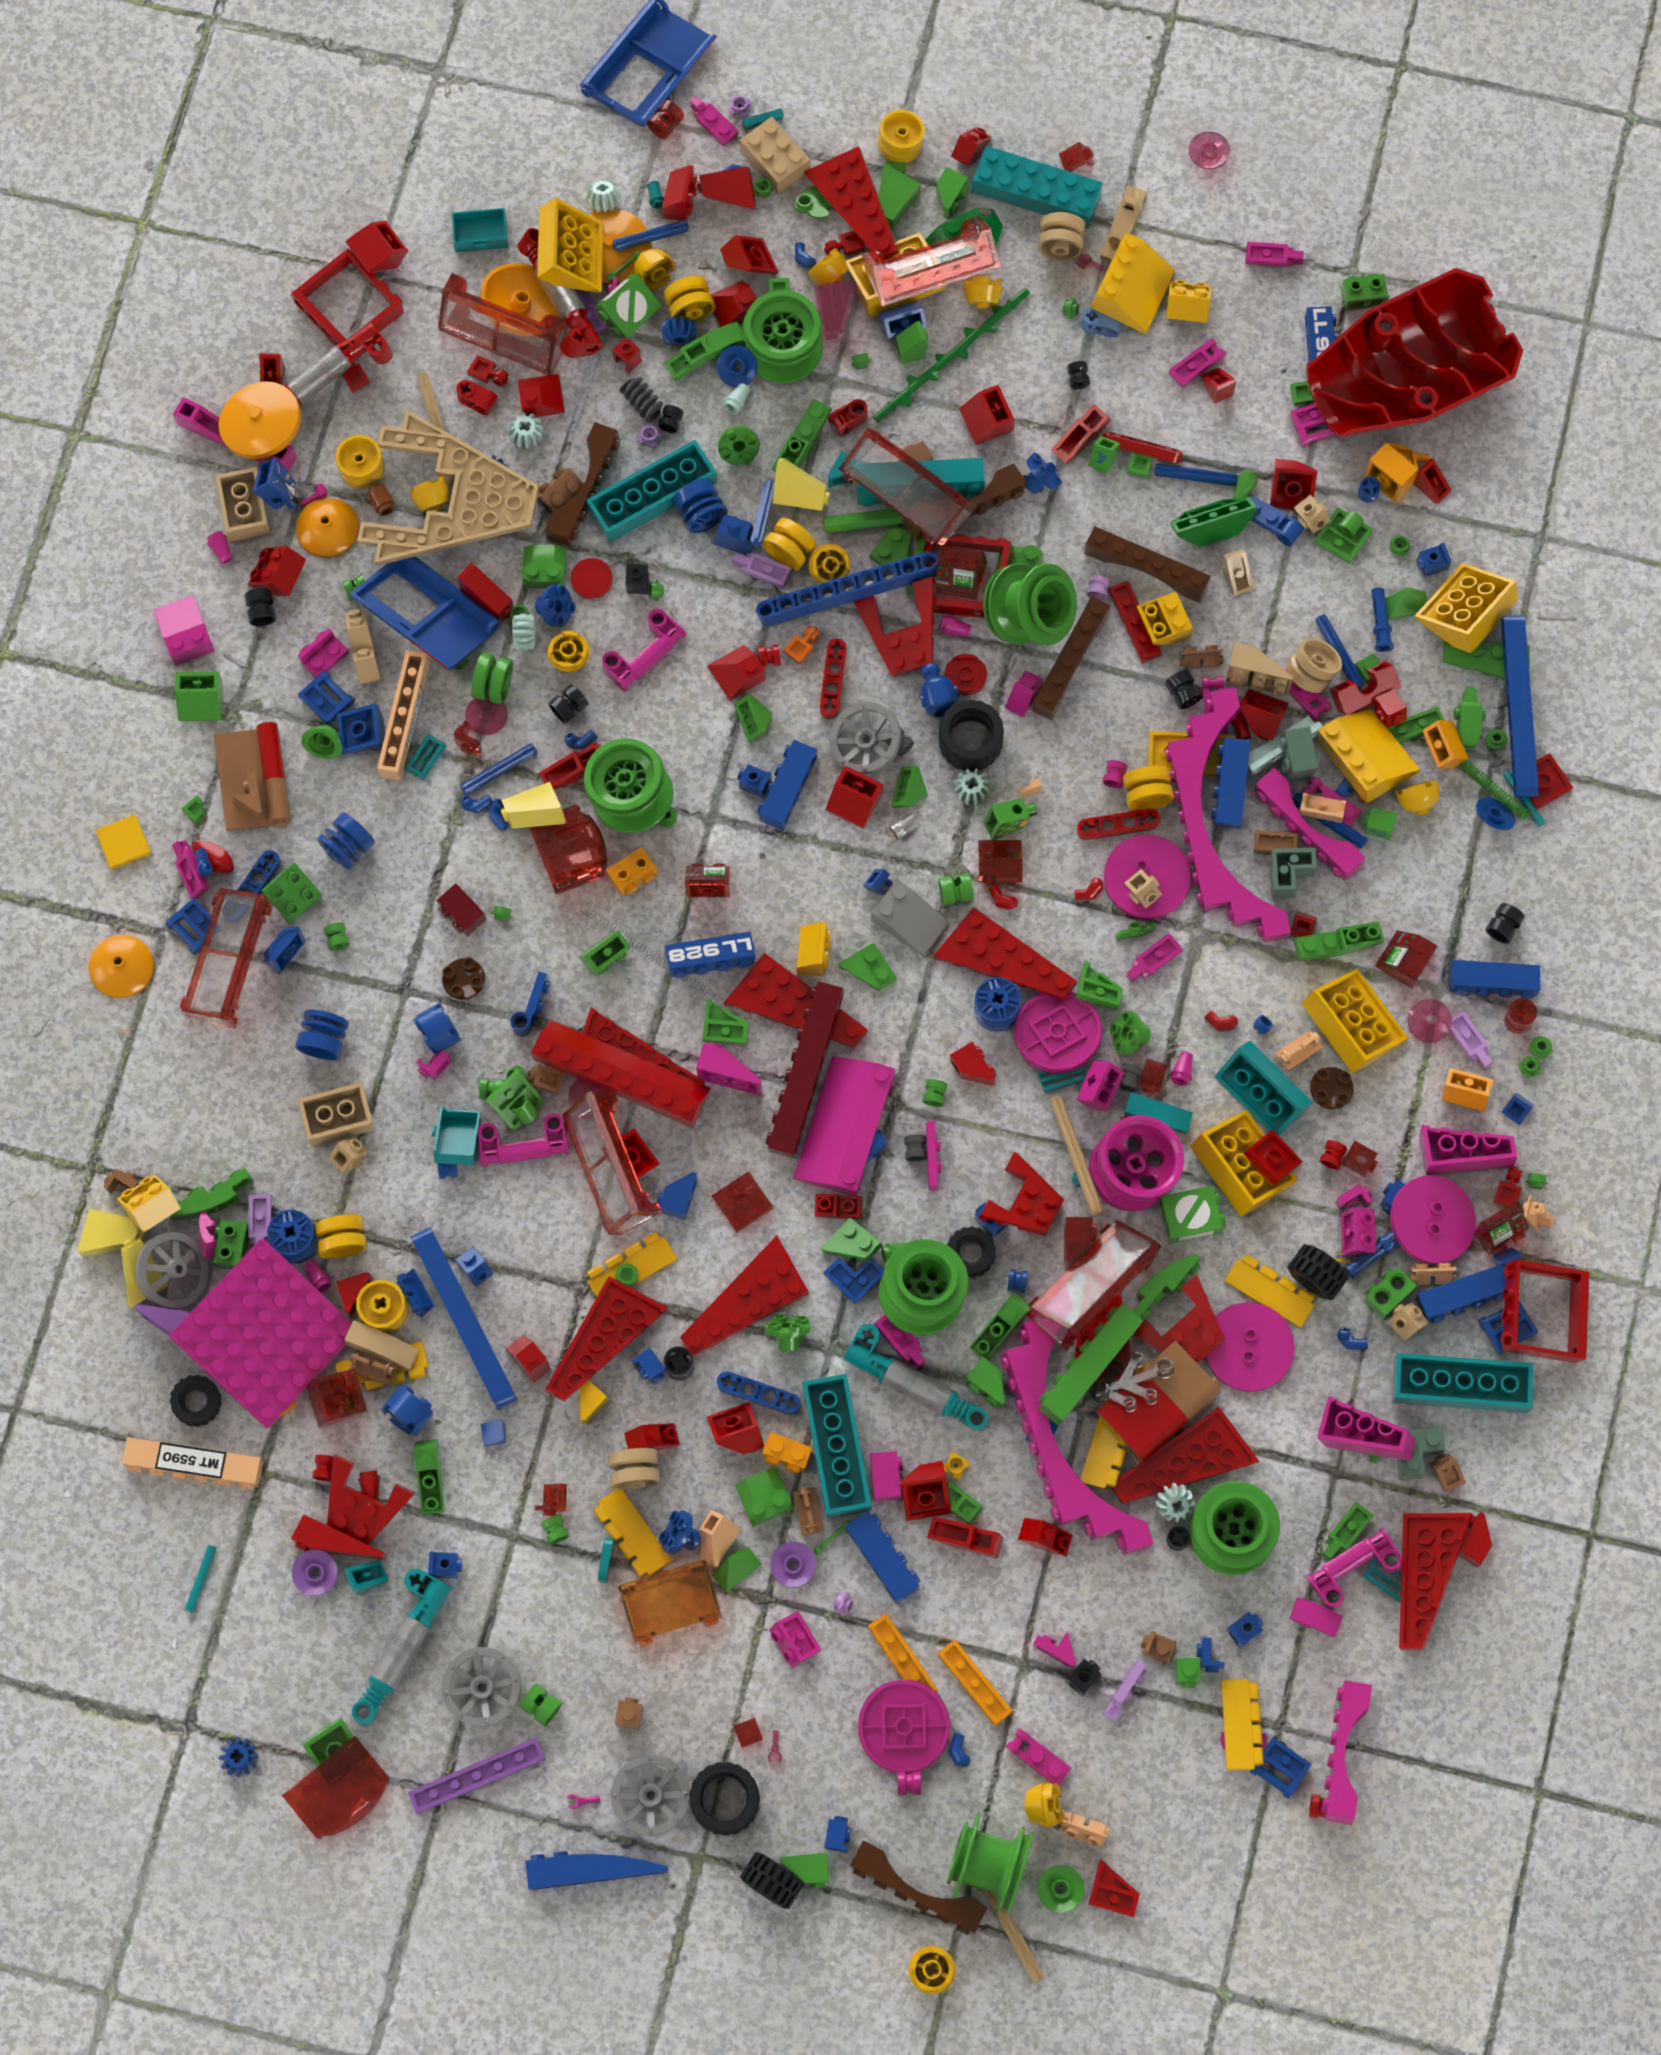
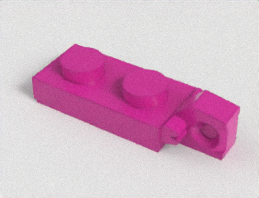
[690,96,739,146]
[1245,242,1304,267]
[172,841,209,900]
[1126,933,1183,983]
[874,1315,925,1369]

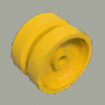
[877,109,925,163]
[663,275,715,323]
[335,435,385,489]
[762,518,817,571]
[1122,765,1174,811]
[314,1214,368,1259]
[356,1280,409,1334]

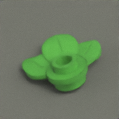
[794,186,832,218]

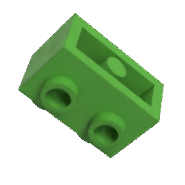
[1341,273,1389,311]
[578,930,631,975]
[211,1220,249,1270]

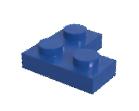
[823,1257,884,1305]

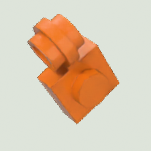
[783,626,821,665]

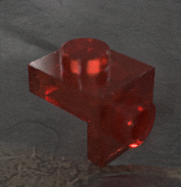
[1059,142,1094,172]
[454,720,482,757]
[1139,1058,1168,1094]
[535,1483,567,1516]

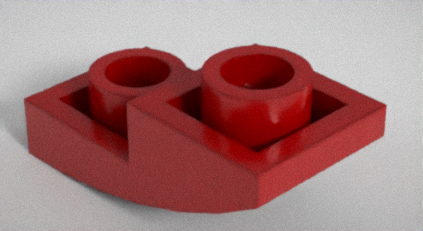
[815,1194,863,1219]

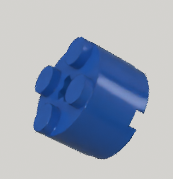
[413,1003,461,1054]
[381,1384,433,1437]

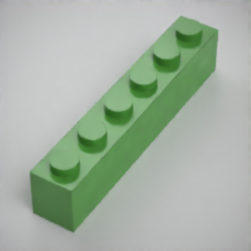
[1037,1303,1144,1426]

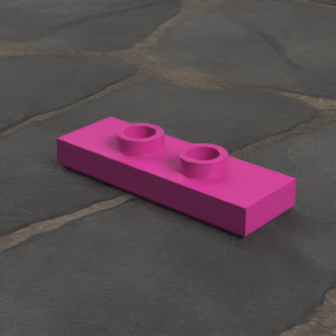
[926,1121,941,1191]

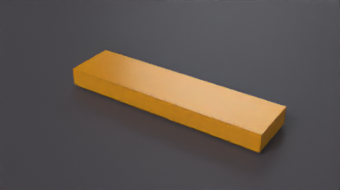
[868,1613,938,1692]
[937,1640,1013,1727]

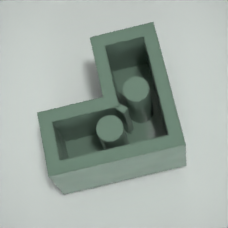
[1279,727,1318,782]
[1269,848,1317,898]
[1397,1427,1445,1480]

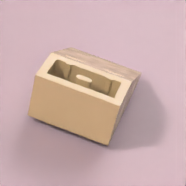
[1226,642,1293,696]

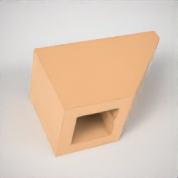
[699,1510,741,1568]

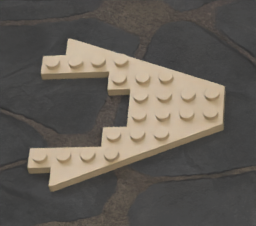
[357,410,539,565]

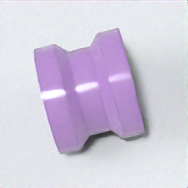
[1087,576,1110,600]

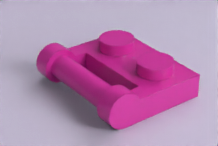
[1290,404,1337,447]

